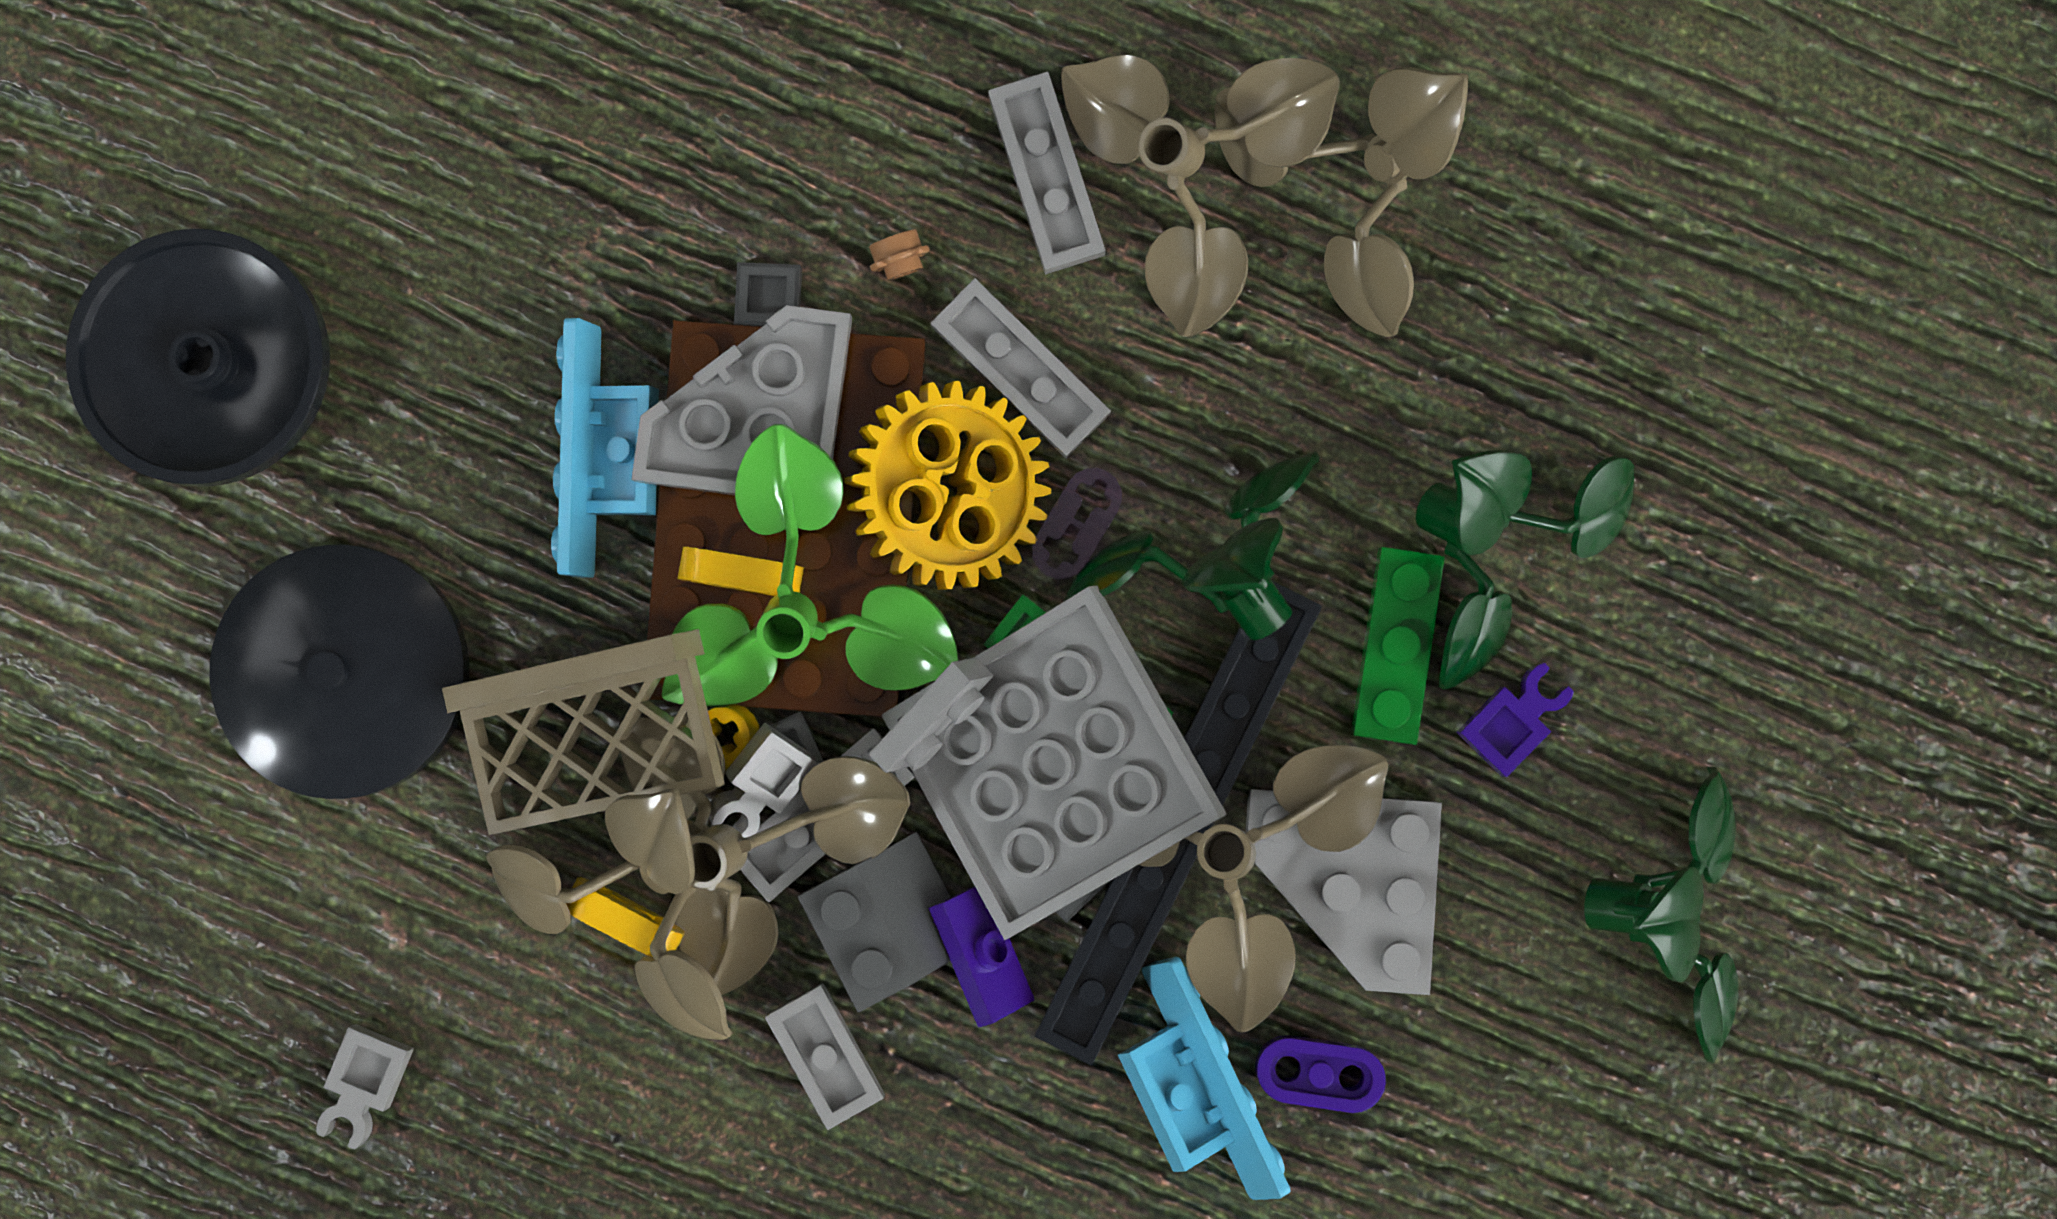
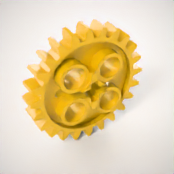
[844,381,1051,590]

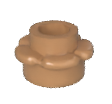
[869,229,930,281]

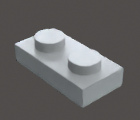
[868,657,994,773]
[765,983,885,1130]

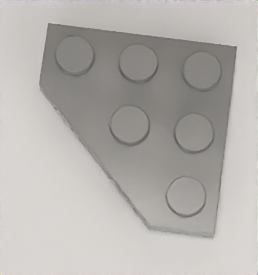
[631,305,852,495]
[1245,789,1442,995]

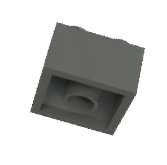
[797,832,951,1013]

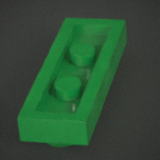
[1351,547,1445,745]

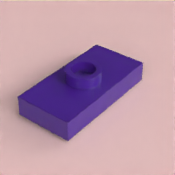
[929,886,1035,1028]

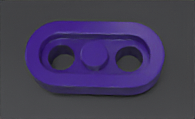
[1255,1035,1386,1113]

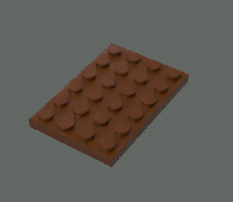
[647,320,926,717]

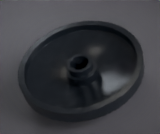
[66,229,330,487]
[209,545,470,799]

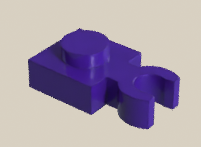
[1456,663,1574,777]

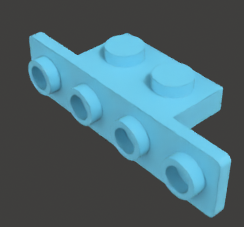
[551,318,659,578]
[1118,957,1291,1200]

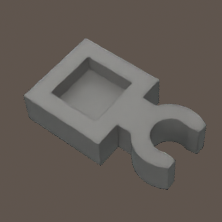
[709,723,819,838]
[316,1024,414,1150]

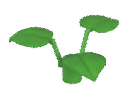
[662,424,959,707]

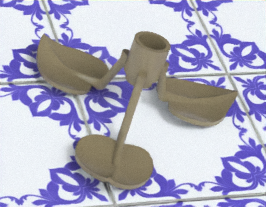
[1061,55,1340,337]
[1214,67,1468,337]
[619,716,911,995]
[1139,745,1388,1032]
[486,788,734,1040]

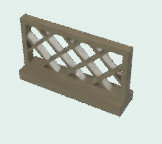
[442,629,725,835]

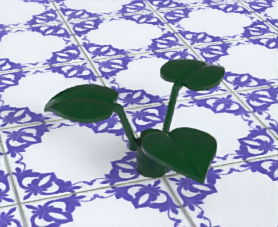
[1415,450,1635,690]
[1064,451,1320,640]
[1584,767,1739,1064]

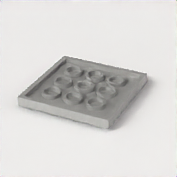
[881,585,1227,940]

